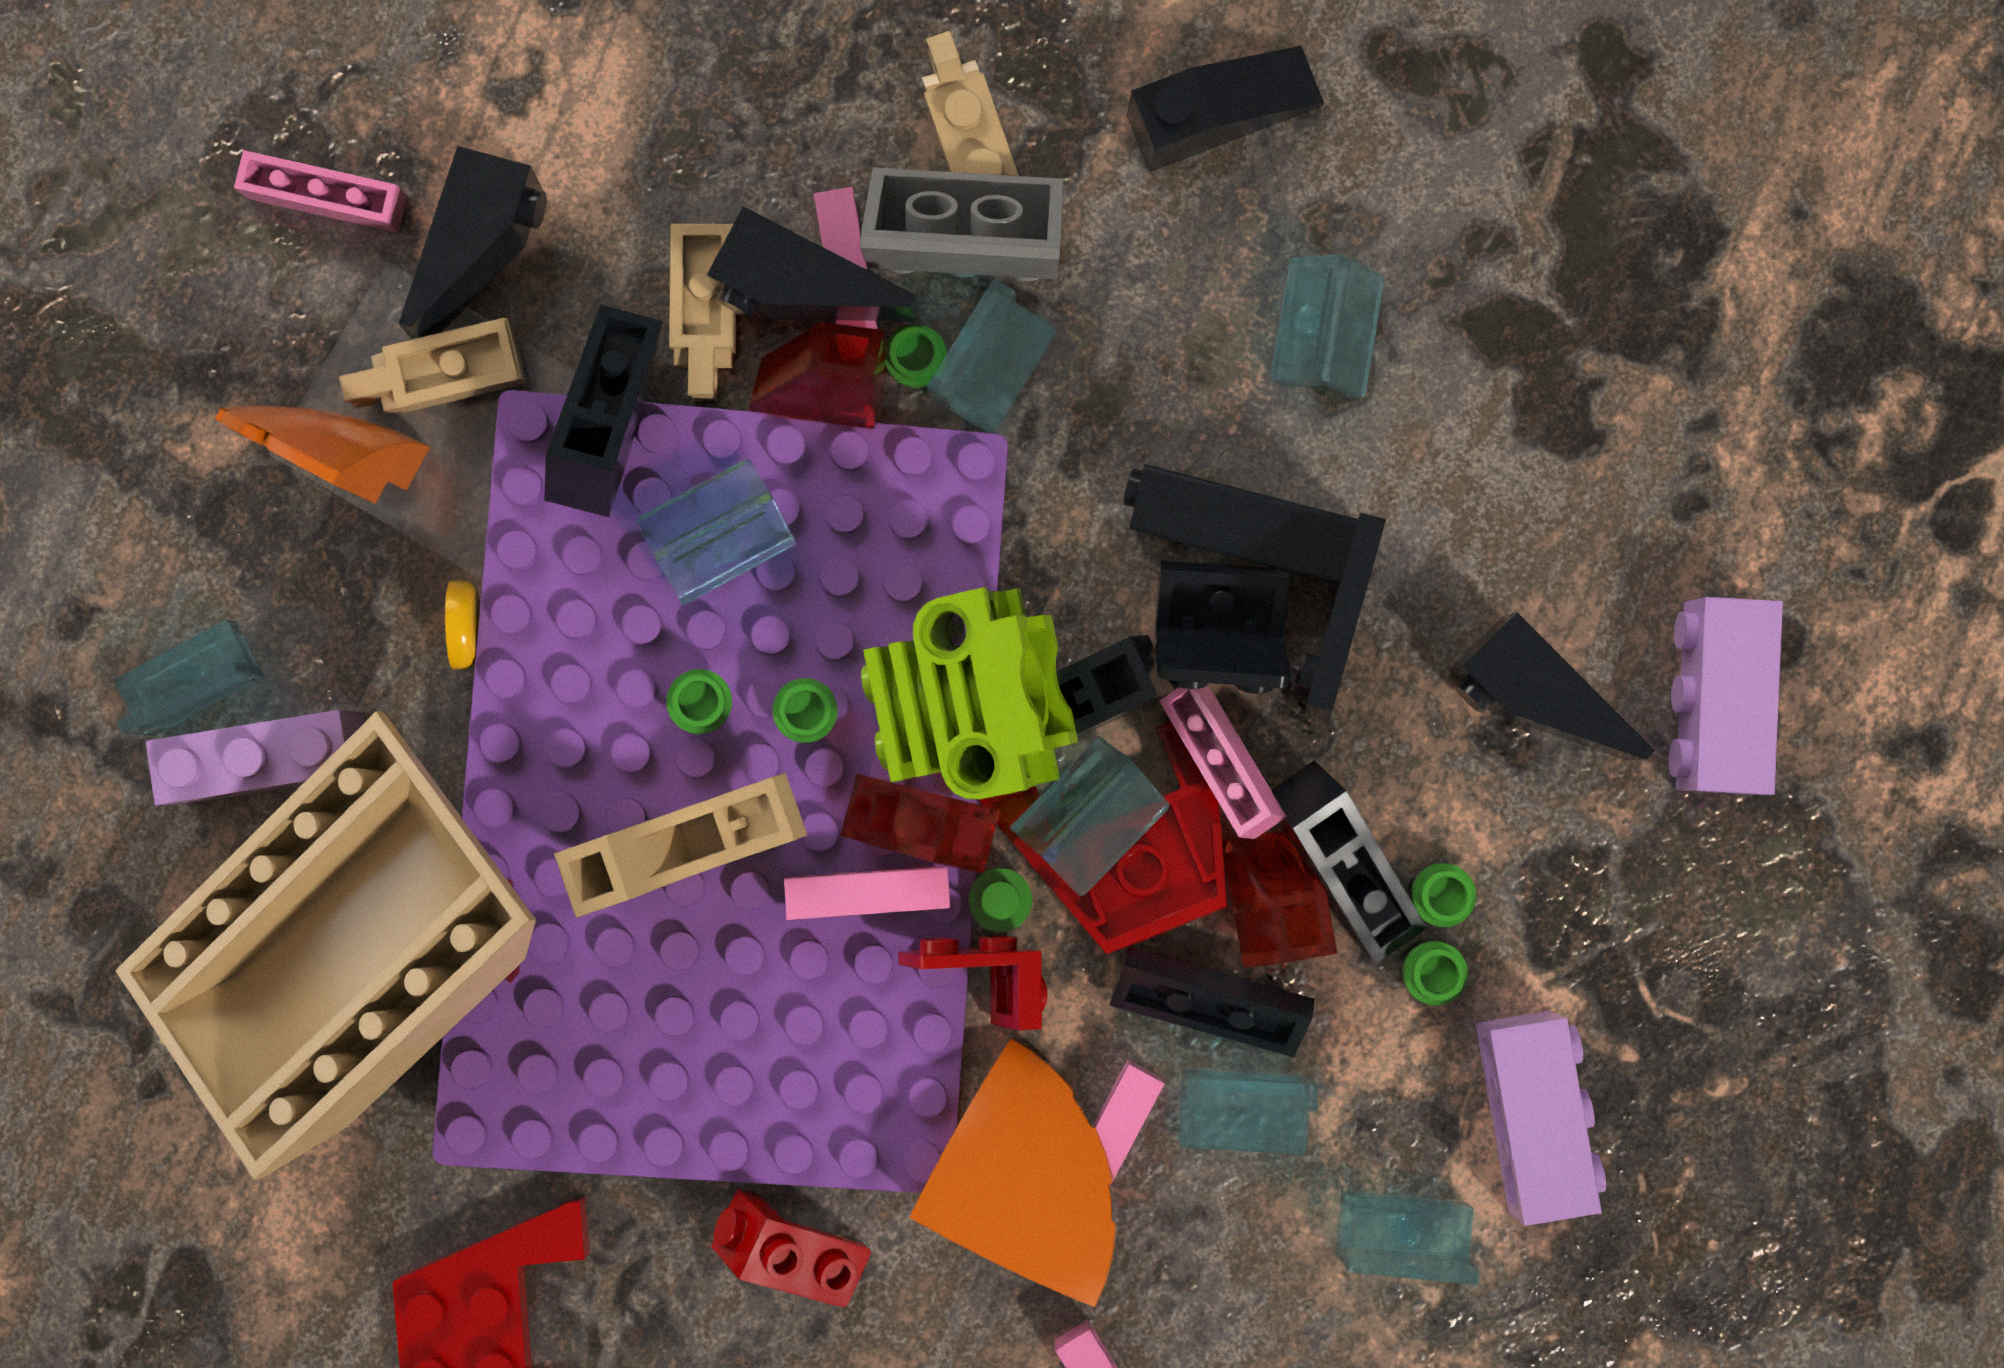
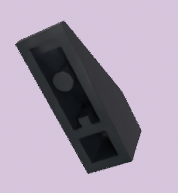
[1127,46,1324,172]
[399,146,547,339]
[707,206,920,321]
[544,304,663,517]
[1449,612,1655,761]
[991,635,1174,766]
[1271,760,1427,964]

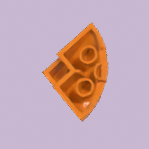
[214,405,430,504]
[909,1038,1117,1307]

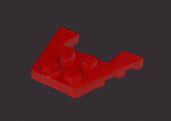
[979,721,1227,955]
[392,1196,590,1368]

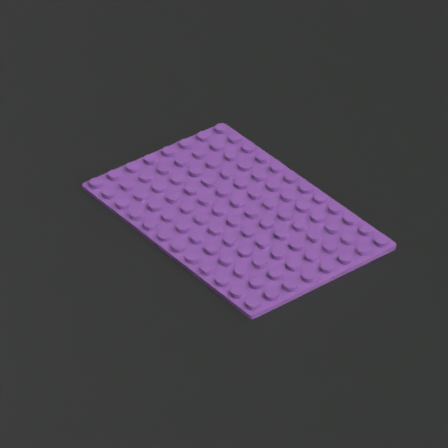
[432,390,1008,1193]

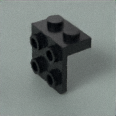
[1154,560,1291,694]

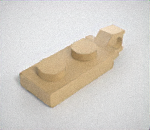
[922,31,1019,176]
[669,224,736,402]
[339,318,527,414]

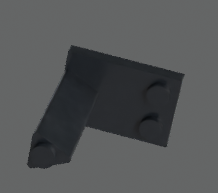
[1123,464,1386,721]

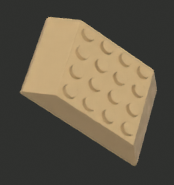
[115,711,536,1180]

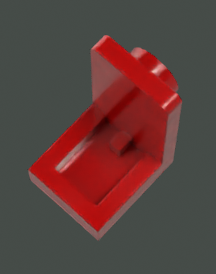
[898,935,1048,1031]
[710,1188,871,1307]

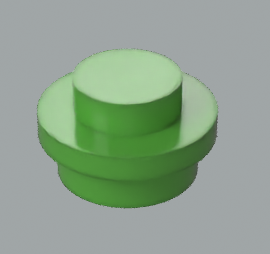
[884,324,947,388]
[666,669,732,734]
[773,678,838,743]
[1411,863,1476,927]
[969,868,1032,932]
[1402,941,1468,1006]

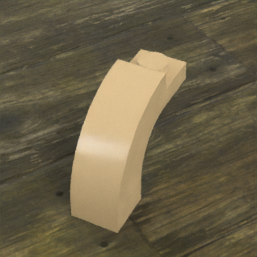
[554,772,807,918]

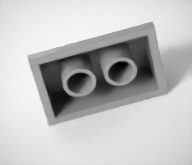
[860,168,1064,281]

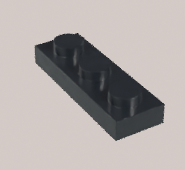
[1109,947,1315,1057]

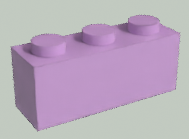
[1668,597,1783,795]
[146,710,365,805]
[1475,1011,1606,1226]

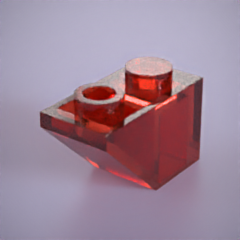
[749,322,886,429]
[840,773,1000,874]
[1222,831,1338,968]

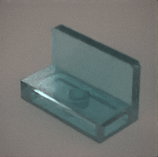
[1270,254,1384,397]
[927,278,1056,434]
[636,460,797,606]
[113,620,265,736]
[1009,736,1169,896]
[1178,1068,1318,1154]
[1336,1190,1480,1285]

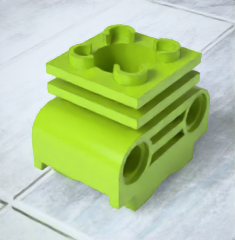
[861,587,1078,799]

